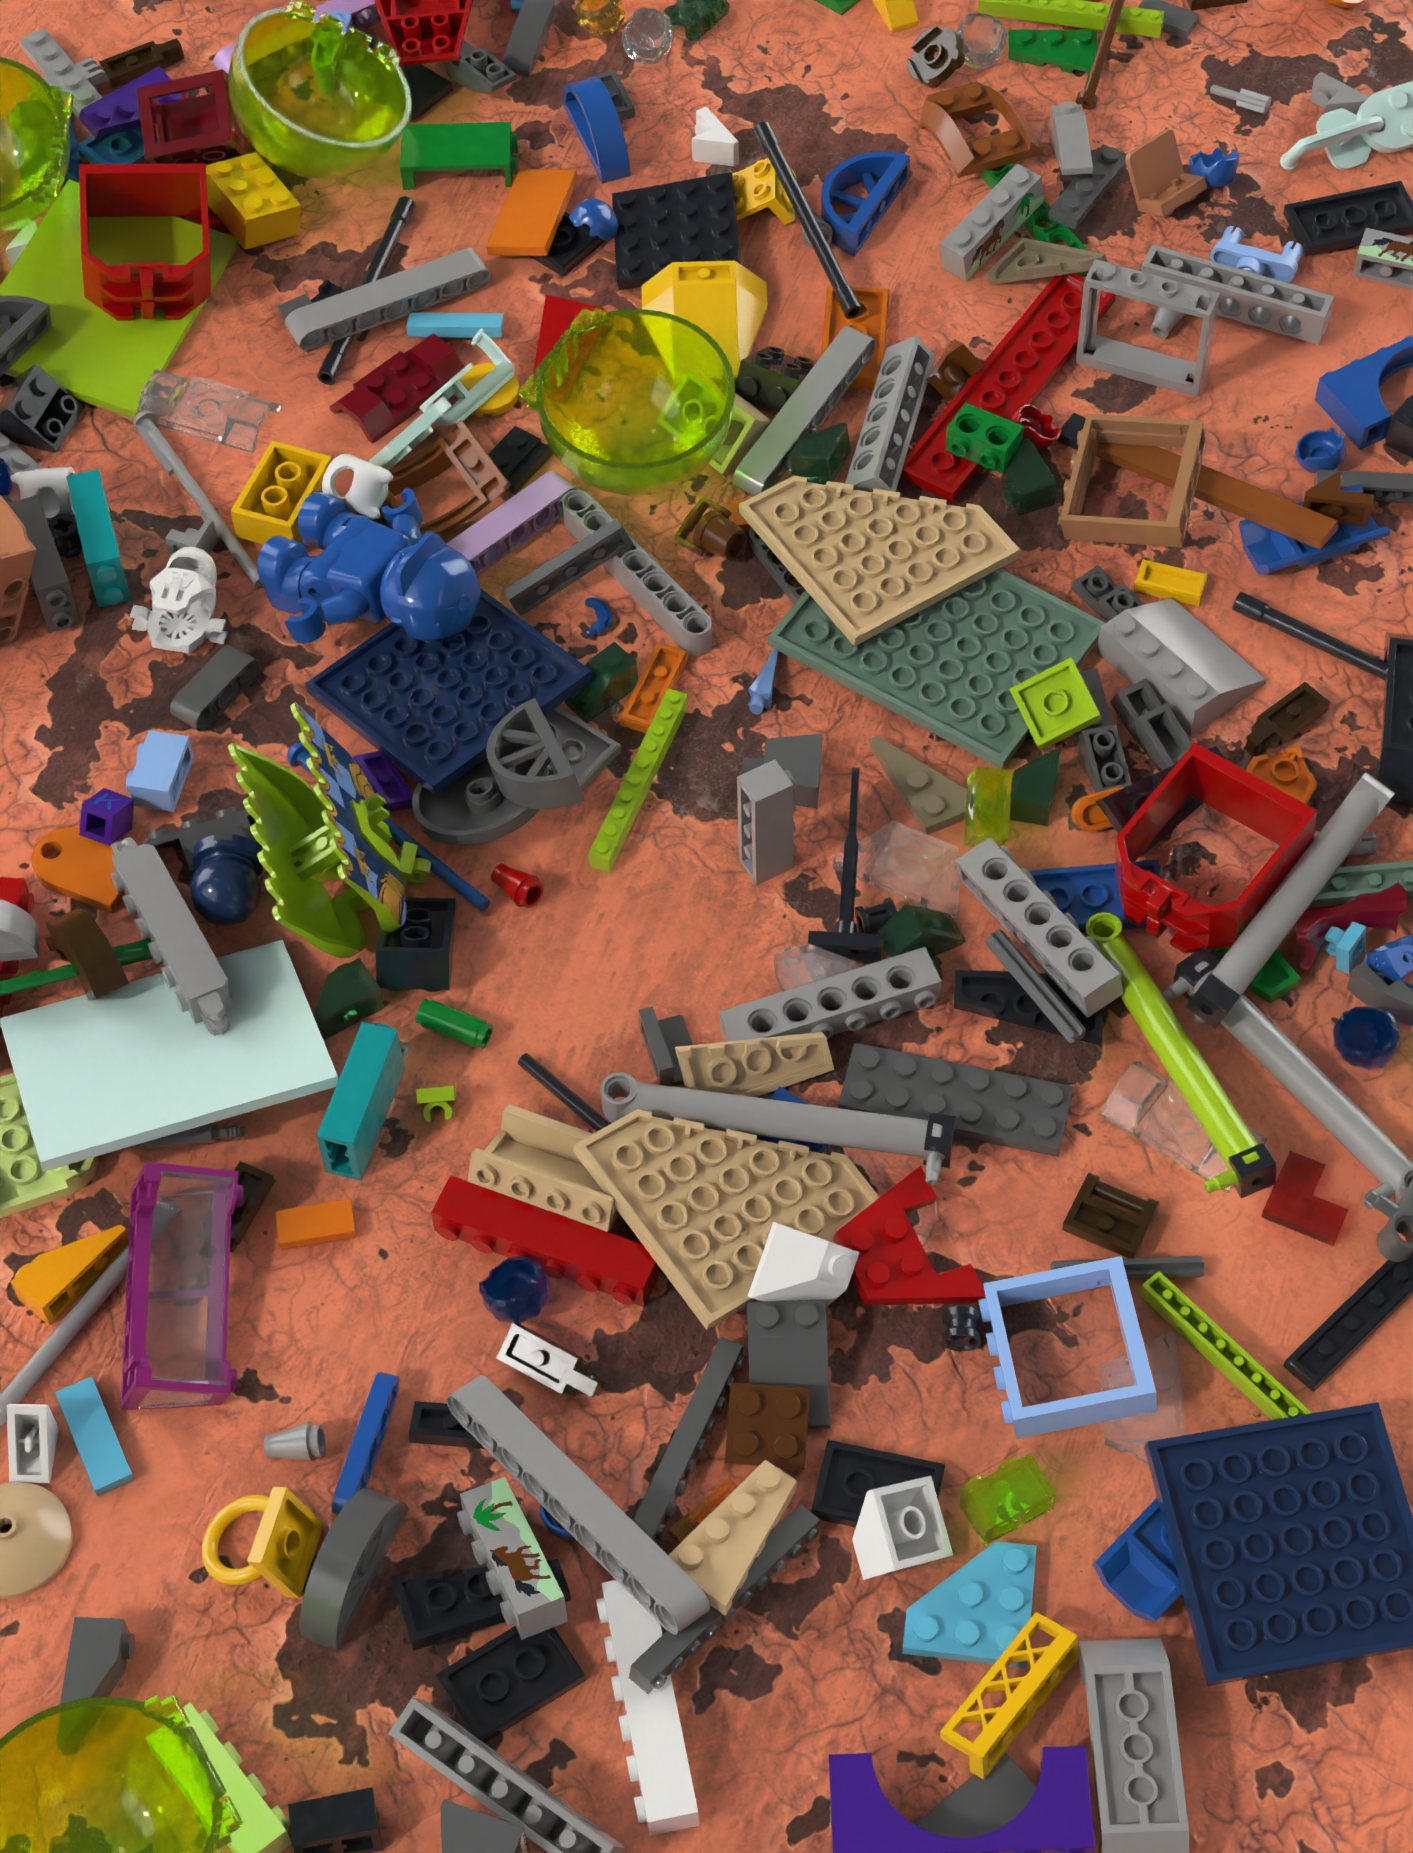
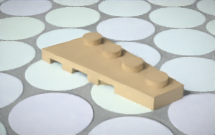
[675,1032,834,1097]
[668,1460,797,1616]

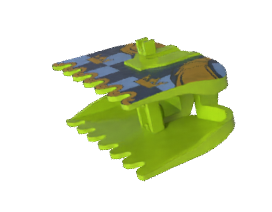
[228,702,407,958]

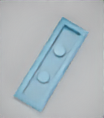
[406,312,504,338]
[55,1376,134,1496]

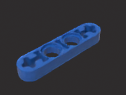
[332,1372,400,1515]

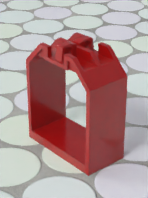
[79,163,211,321]
[1115,742,1317,954]

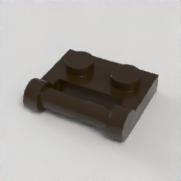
[1062,1173,1160,1258]

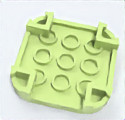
[0,1073,99,1218]

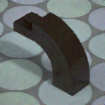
[44,908,129,1000]

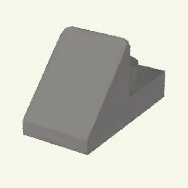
[1310,72,1369,115]

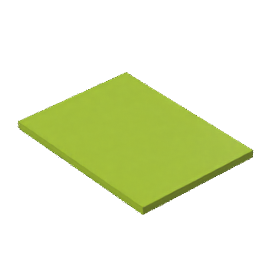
[0,179,239,419]

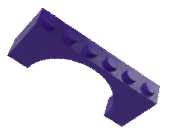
[829,1746,1095,1853]

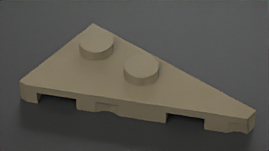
[870,736,986,836]

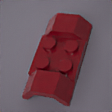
[330,333,464,444]

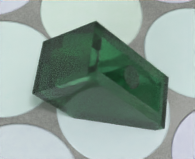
[787,423,851,485]
[1003,437,1057,516]
[565,642,638,723]
[1001,749,1061,826]
[878,904,966,958]
[313,958,384,1041]

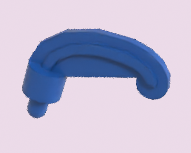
[585,597,613,637]

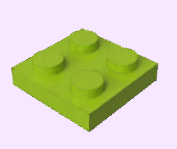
[1010,657,1103,751]

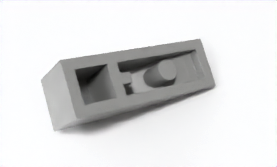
[1050,101,1093,175]

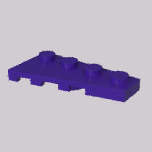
[78,66,182,139]

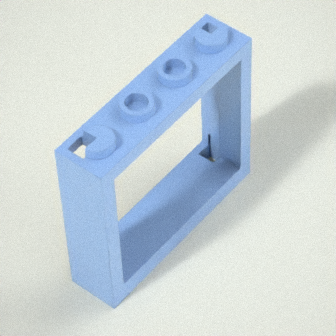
[978,1256,1158,1439]

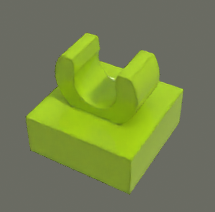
[396,841,431,889]
[416,1085,457,1122]

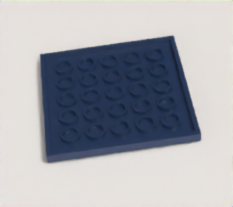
[305,588,593,796]
[1144,1402,1413,1686]

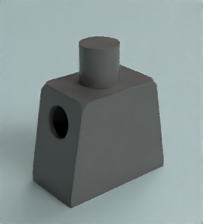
[742,734,822,809]

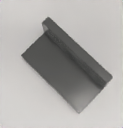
[638,1006,692,1086]

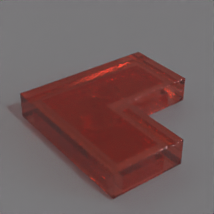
[1261,1151,1349,1247]

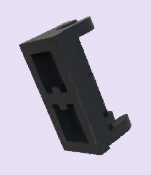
[288,1787,383,1853]

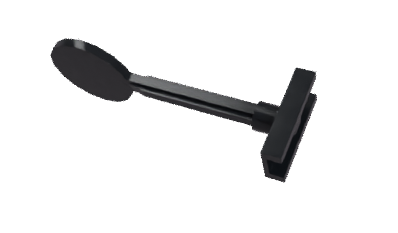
[808,767,882,964]

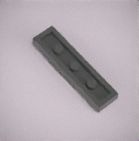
[1048,144,1127,230]
[503,518,633,616]

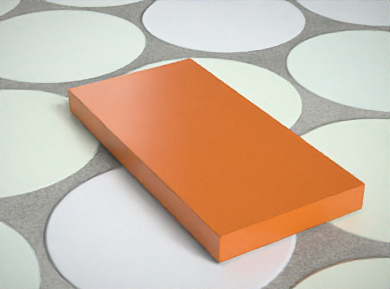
[486,169,578,256]
[821,286,890,389]

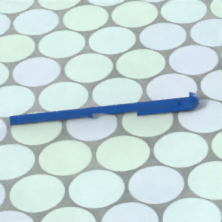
[287,742,490,912]

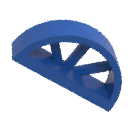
[563,77,631,184]
[821,151,910,256]

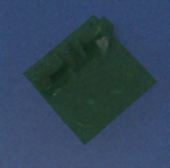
[654,0,730,41]

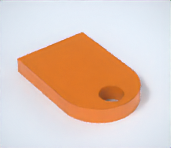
[31,827,125,914]

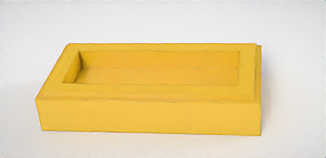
[1134,559,1208,607]

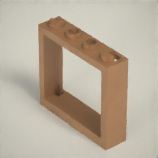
[1057,414,1207,548]

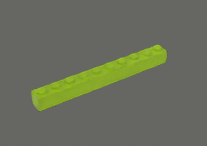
[978,0,1164,38]
[588,688,688,873]
[1140,1271,1312,1420]

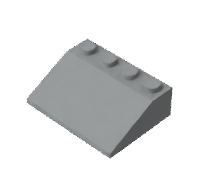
[1097,598,1266,736]

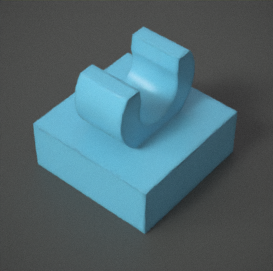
[1324,921,1366,974]

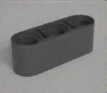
[170,644,260,732]

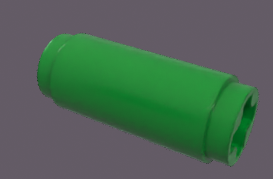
[415,999,493,1049]

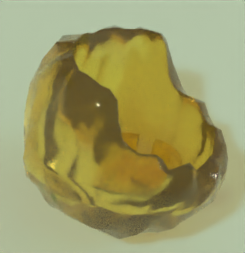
[575,0,626,36]

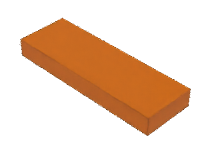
[619,642,689,733]

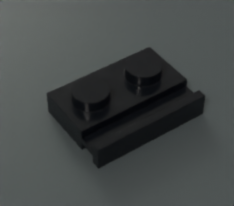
[488,426,554,495]

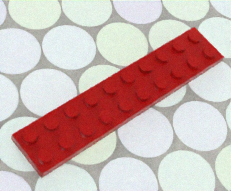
[900,273,1116,503]

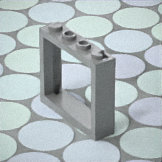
[1076,259,1220,397]

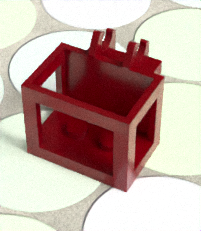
[136,69,252,165]

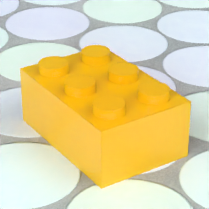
[206,152,301,250]
[230,440,336,545]

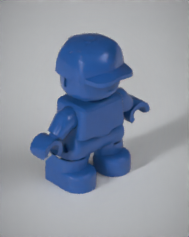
[257,488,481,644]

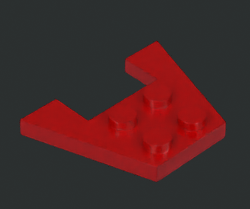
[833,1165,986,1305]

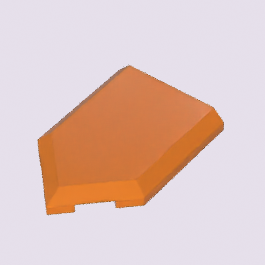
[1245,746,1318,805]

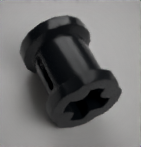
[48,514,82,558]
[855,897,900,934]

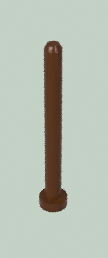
[1076,0,1125,110]

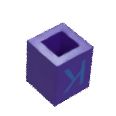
[79,788,134,846]

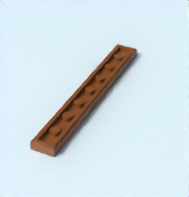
[1096,443,1338,550]

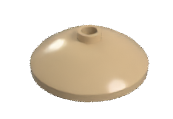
[0,1482,73,1599]

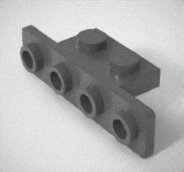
[143,807,256,873]

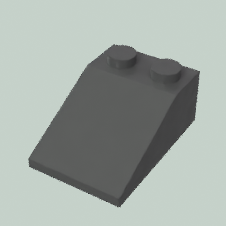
[747,1300,830,1429]

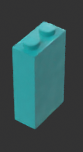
[66,469,131,607]
[317,1022,405,1181]

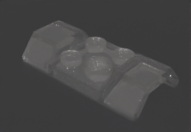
[137,369,281,453]
[1101,1060,1269,1193]

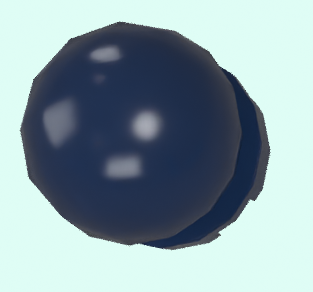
[190,834,263,927]

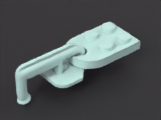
[1280,81,1413,170]
[368,328,515,470]

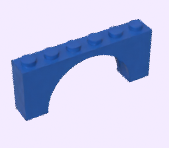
[1315,335,1413,450]

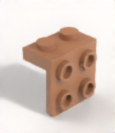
[1125,129,1207,217]

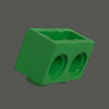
[946,402,1024,474]

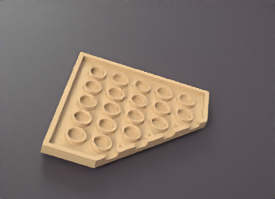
[739,476,1020,646]
[573,1109,880,1330]

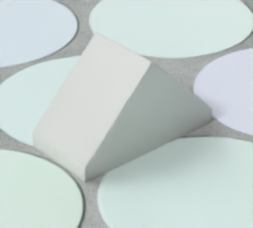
[7,1404,59,1483]

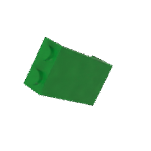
[400,122,518,190]

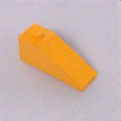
[10,1224,129,1326]

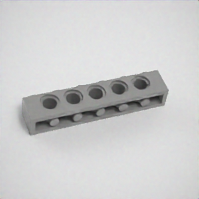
[1141,244,1334,345]
[845,335,935,492]
[955,837,1123,1018]
[719,947,942,1042]
[388,1697,626,1853]

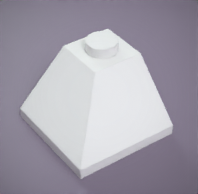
[748,1222,860,1307]
[852,1476,953,1580]

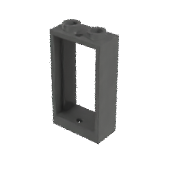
[8,495,81,633]

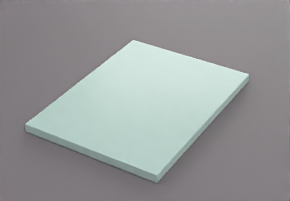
[0,940,338,1172]

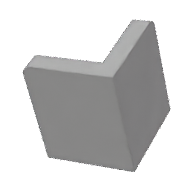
[165,519,218,557]

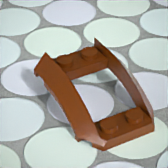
[920,81,1043,178]
[372,420,511,536]

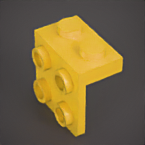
[732,158,797,225]

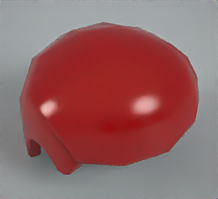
[1011,403,1061,451]

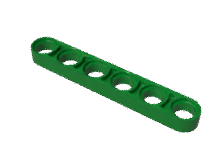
[981,163,1089,277]

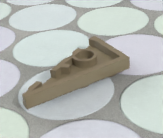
[986,237,1107,284]

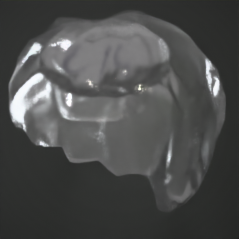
[621,7,674,65]
[955,11,1007,70]

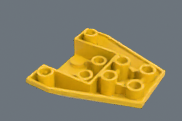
[641,261,768,382]

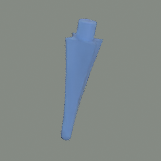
[747,648,781,714]

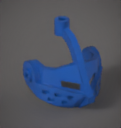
[1364,934,1413,988]

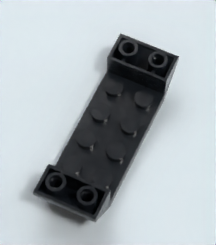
[1376,632,1413,805]

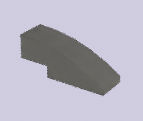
[502,0,559,77]
[1110,679,1192,770]

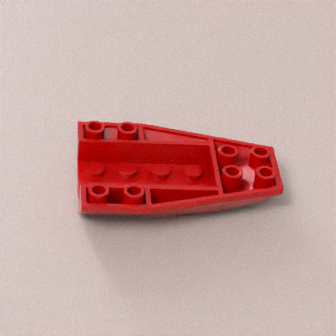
[374,0,473,66]

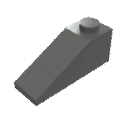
[54,1617,135,1752]

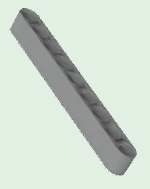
[446,1375,710,1635]

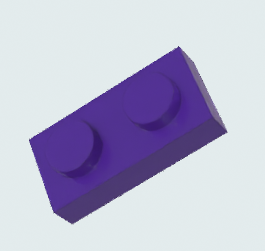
[353,751,413,813]

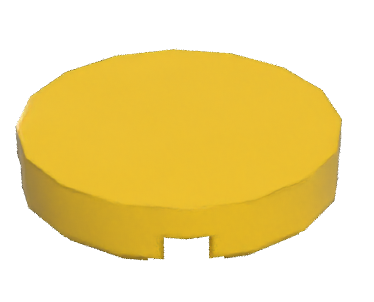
[457,363,520,417]

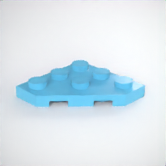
[902,1541,1037,1668]

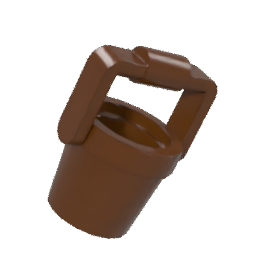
[675,497,748,561]

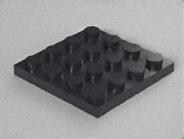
[612,172,741,290]

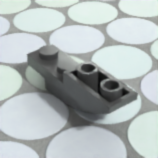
[442,40,517,93]
[1074,668,1132,793]

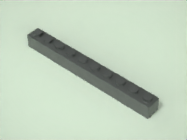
[1314,469,1413,503]
[633,1337,746,1543]
[629,1504,820,1694]

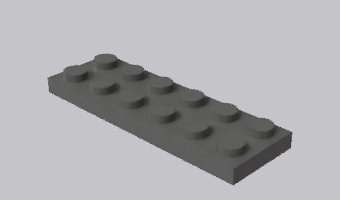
[838,1043,1073,1157]

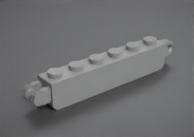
[110,837,234,1036]

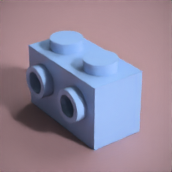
[126,730,194,812]

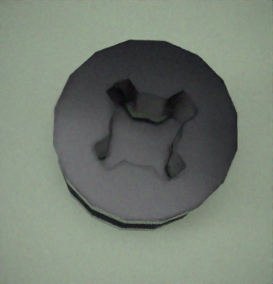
[942,1306,981,1351]

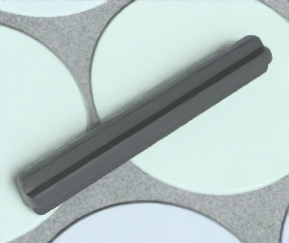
[987,930,1086,1044]
[1050,1256,1205,1280]

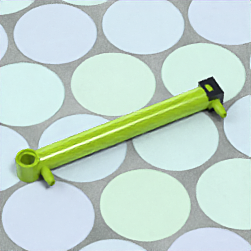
[1081,912,1276,1198]

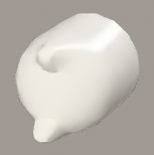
[322,454,393,520]
[10,467,75,522]

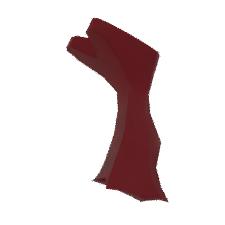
[1297,881,1408,973]

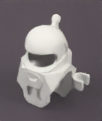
[130,547,227,653]

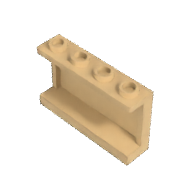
[468,1104,620,1232]

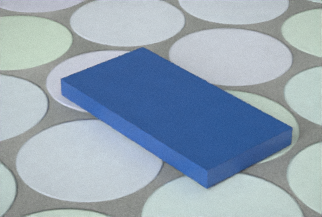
[1020,859,1163,933]

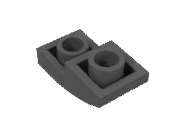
[1071,565,1144,621]
[1347,962,1413,1026]

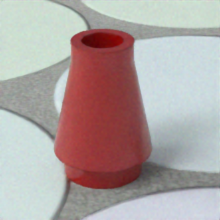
[491,863,543,908]

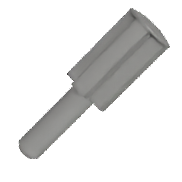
[1210,85,1271,114]

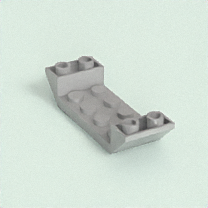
[1078,1638,1189,1853]

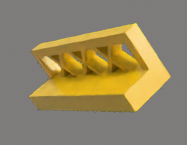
[940,1612,1079,1780]

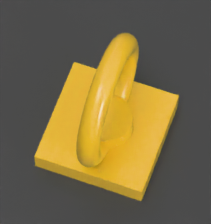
[202,1487,324,1598]

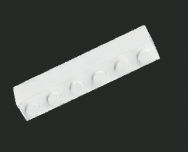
[596,1580,699,1836]

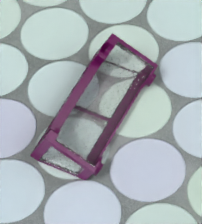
[120,1162,243,1410]

